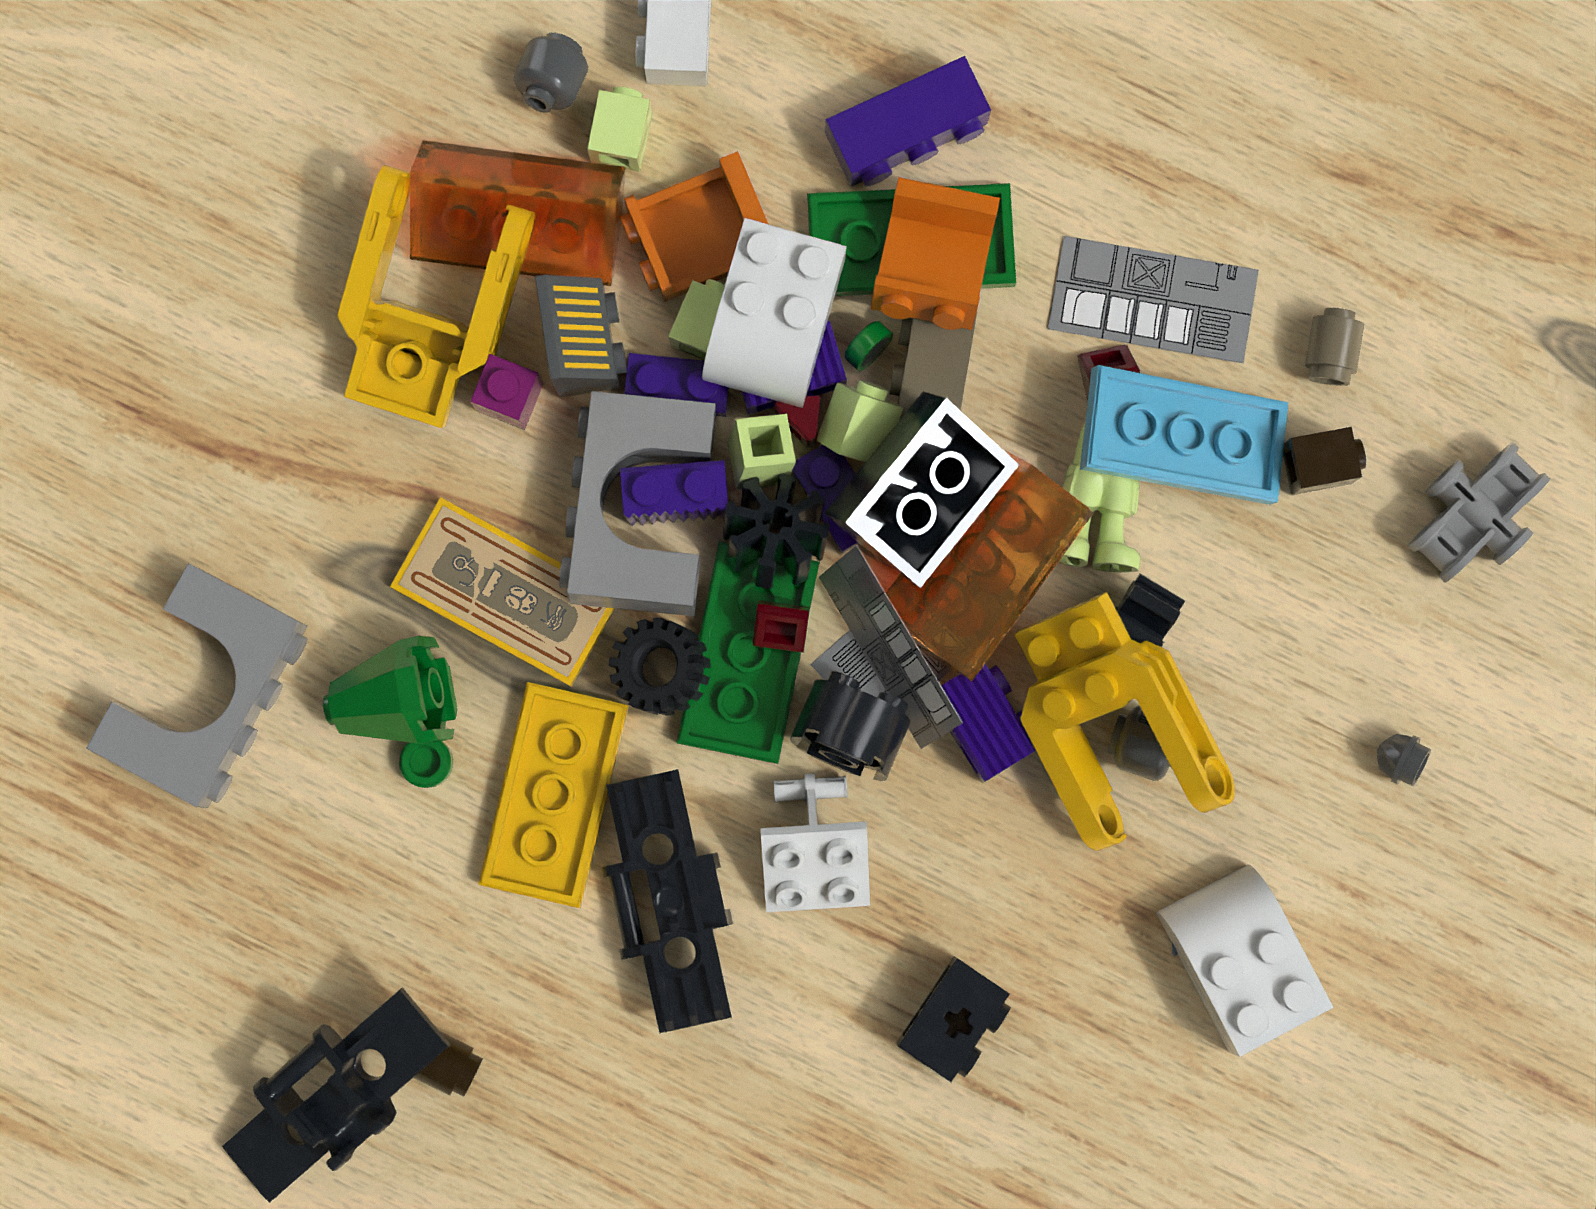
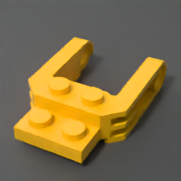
[337,165,535,429]
[1014,592,1235,851]

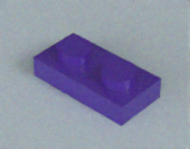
[624,353,729,417]
[792,444,859,554]

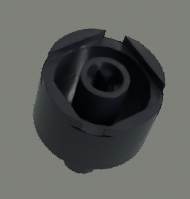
[790,671,911,781]

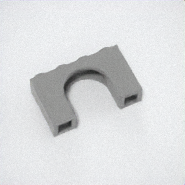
[559,391,716,616]
[86,563,308,808]

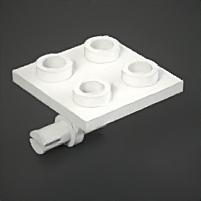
[760,773,870,912]

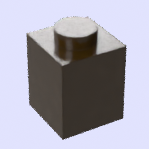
[1283,427,1366,495]

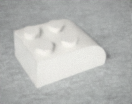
[702,218,846,408]
[1156,865,1334,1057]

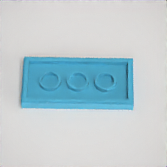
[1080,365,1289,505]

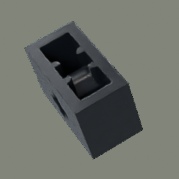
[896,956,1011,1082]

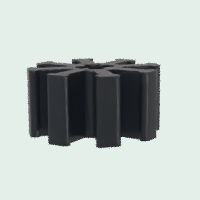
[723,473,830,589]
[1115,573,1185,647]

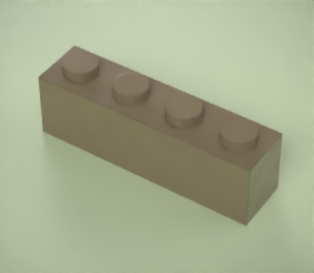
[889,313,977,420]

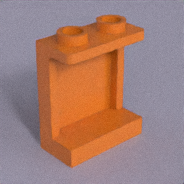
[619,151,768,302]

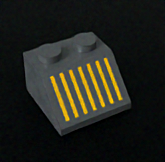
[535,275,627,397]

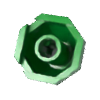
[323,636,458,743]

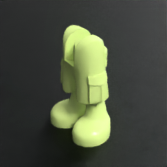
[1044,423,1141,573]

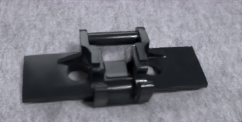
[602,769,733,1034]
[222,988,451,1203]

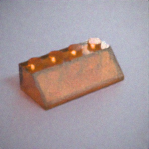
[410,140,625,286]
[886,448,1094,682]

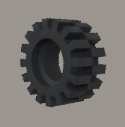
[609,618,711,716]

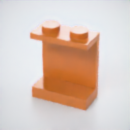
[871,177,1000,330]

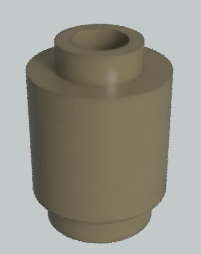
[1305,308,1364,386]

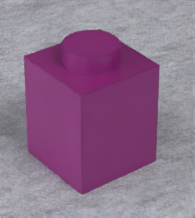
[470,354,544,430]

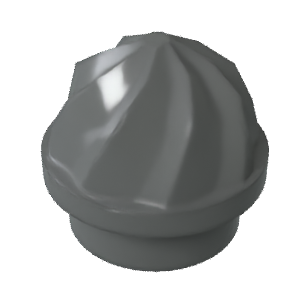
[1377,734,1431,786]

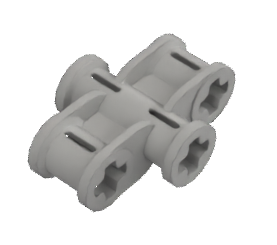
[1408,442,1550,583]

